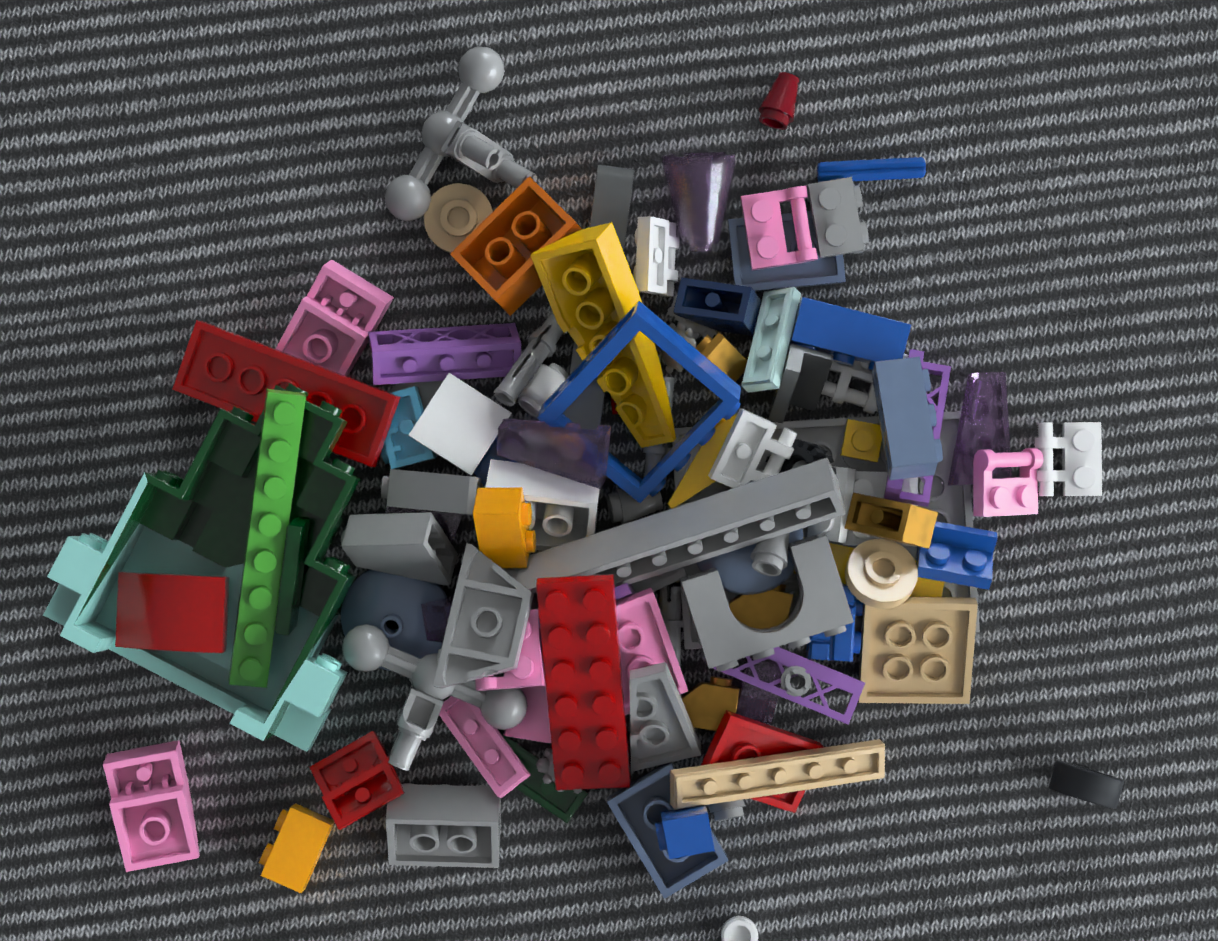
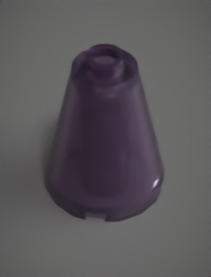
[662,152,736,252]

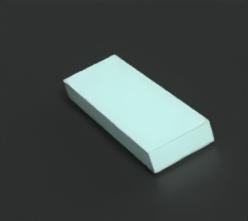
[741,287,801,393]

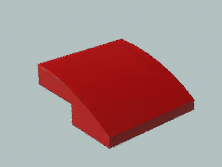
[309,731,405,830]

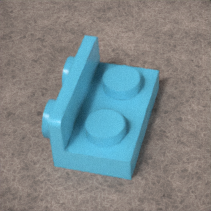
[381,386,436,469]

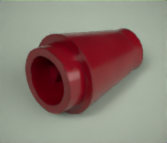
[758,72,799,130]

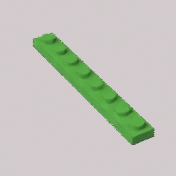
[228,389,306,688]

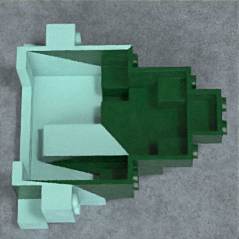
[43,383,360,752]

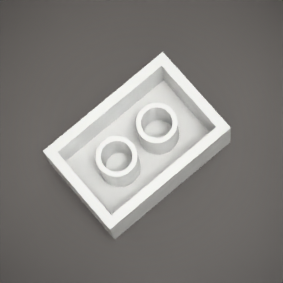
[485,459,602,551]

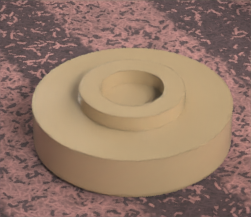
[424,183,493,253]
[845,539,918,609]

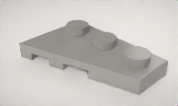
[629,662,702,772]

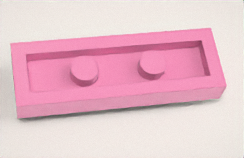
[439,696,530,798]

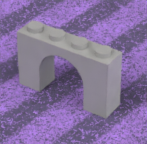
[679,533,854,672]

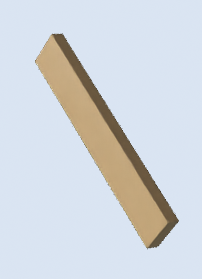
[670,739,885,810]

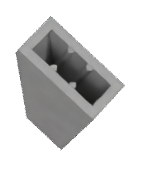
[381,469,481,515]
[341,512,458,585]

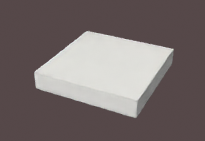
[408,373,512,476]

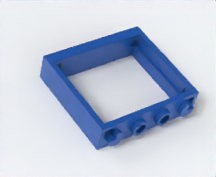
[537,301,741,503]

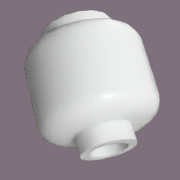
[518,363,569,418]

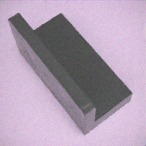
[768,344,833,423]

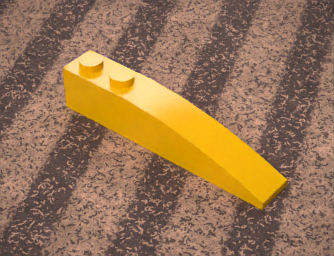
[531,222,676,448]

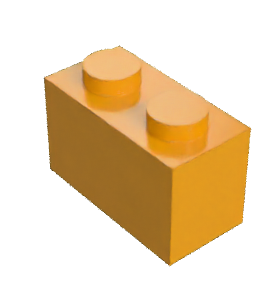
[473,487,536,568]
[259,803,335,893]

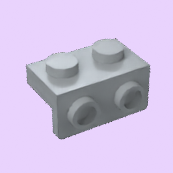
[807,177,869,259]

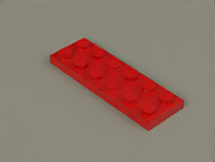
[172,320,401,467]
[536,574,631,790]

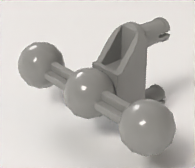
[384,46,537,221]
[342,624,528,771]

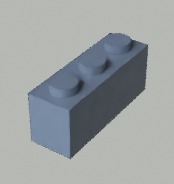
[872,357,943,480]

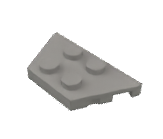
[433,543,534,689]

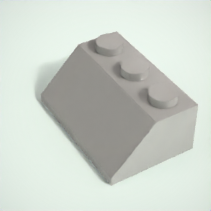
[386,783,501,868]

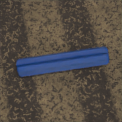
[817,157,926,182]

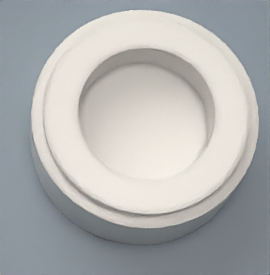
[721,916,758,941]

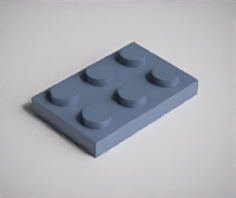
[728,211,846,292]

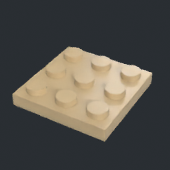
[859,597,978,704]

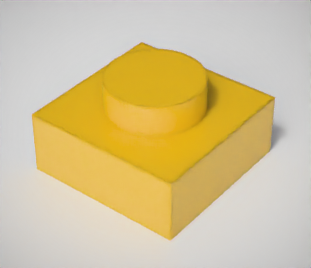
[840,419,882,462]

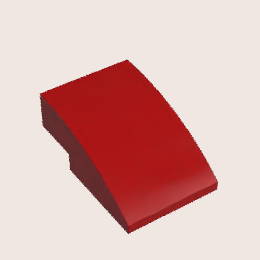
[115,572,229,653]

